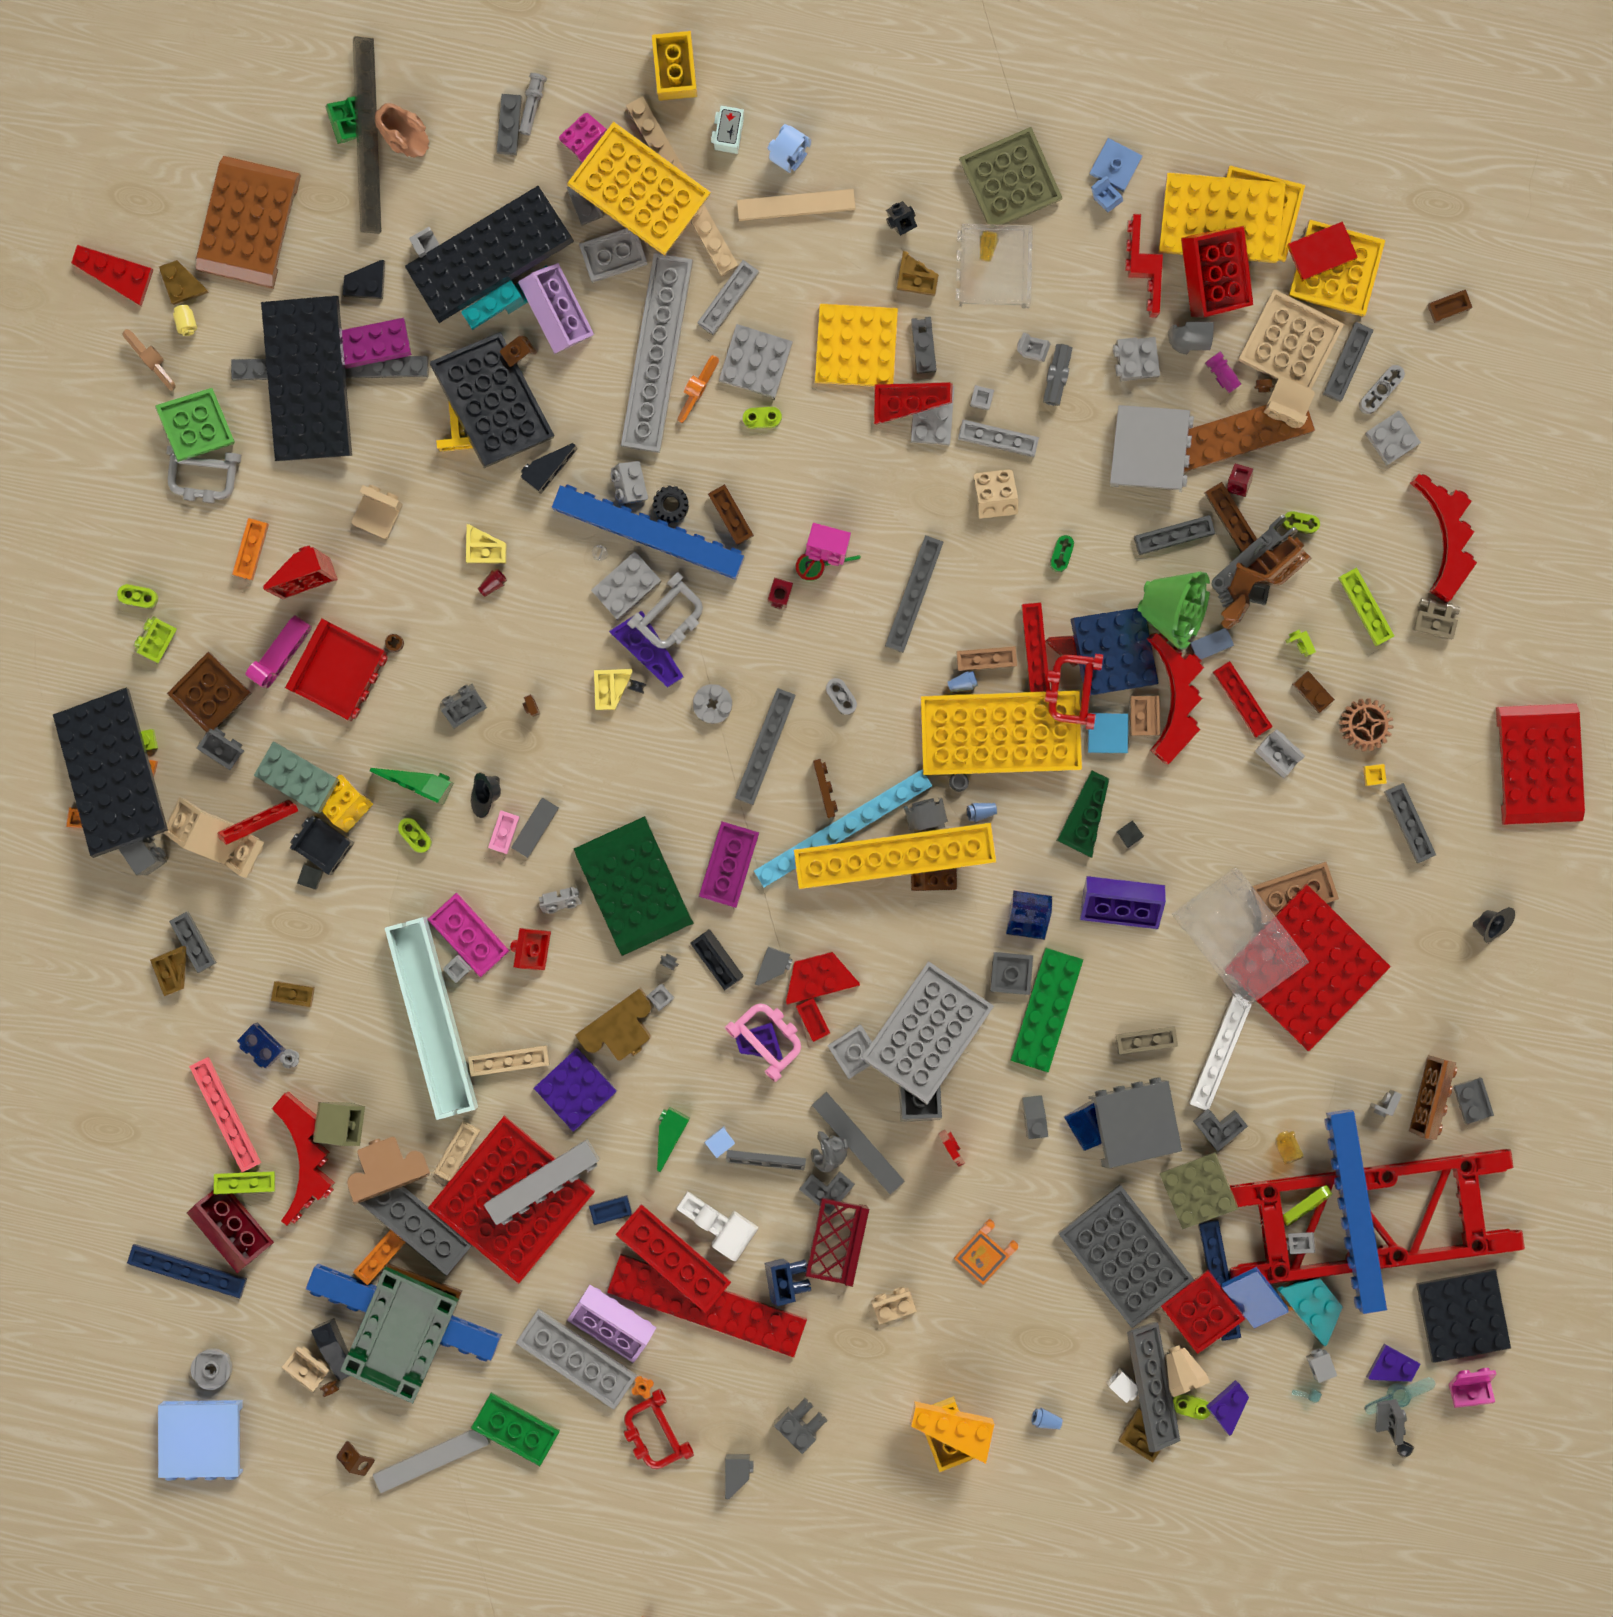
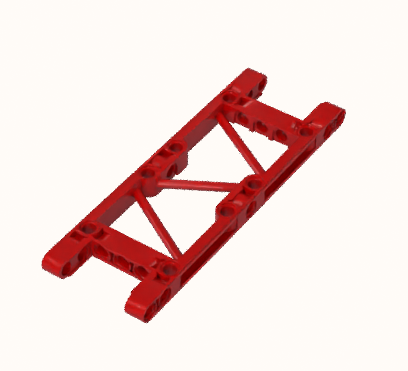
[1229,1149,1525,1284]

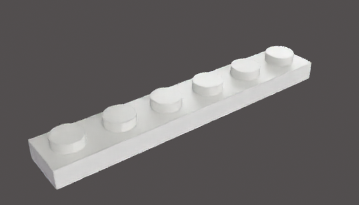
[1189,994,1253,1110]

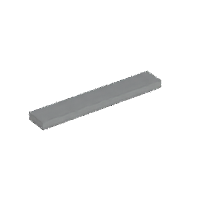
[373,1429,490,1493]

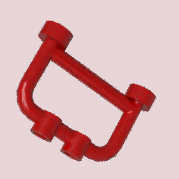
[1045,654,1103,730]
[624,1388,694,1469]

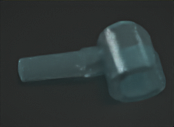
[1292,1389,1322,1403]

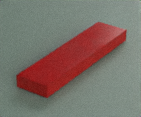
[1213,661,1273,738]
[217,800,298,845]

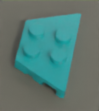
[1277,1277,1343,1346]

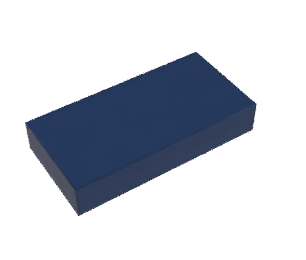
[589,1195,633,1225]

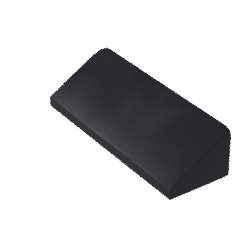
[690,929,744,991]

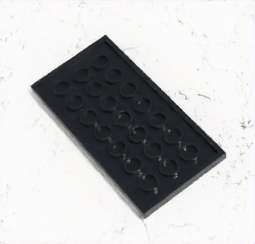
[405,186,574,323]
[261,295,352,462]
[53,687,168,858]

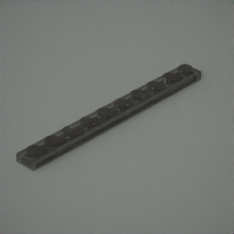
[353,36,382,234]

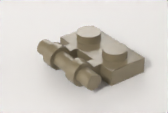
[1413,598,1460,640]

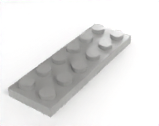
[516,1309,637,1409]

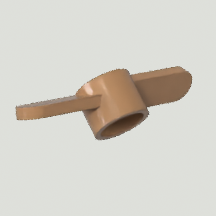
[122,329,176,391]

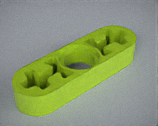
[1283,1185,1333,1226]

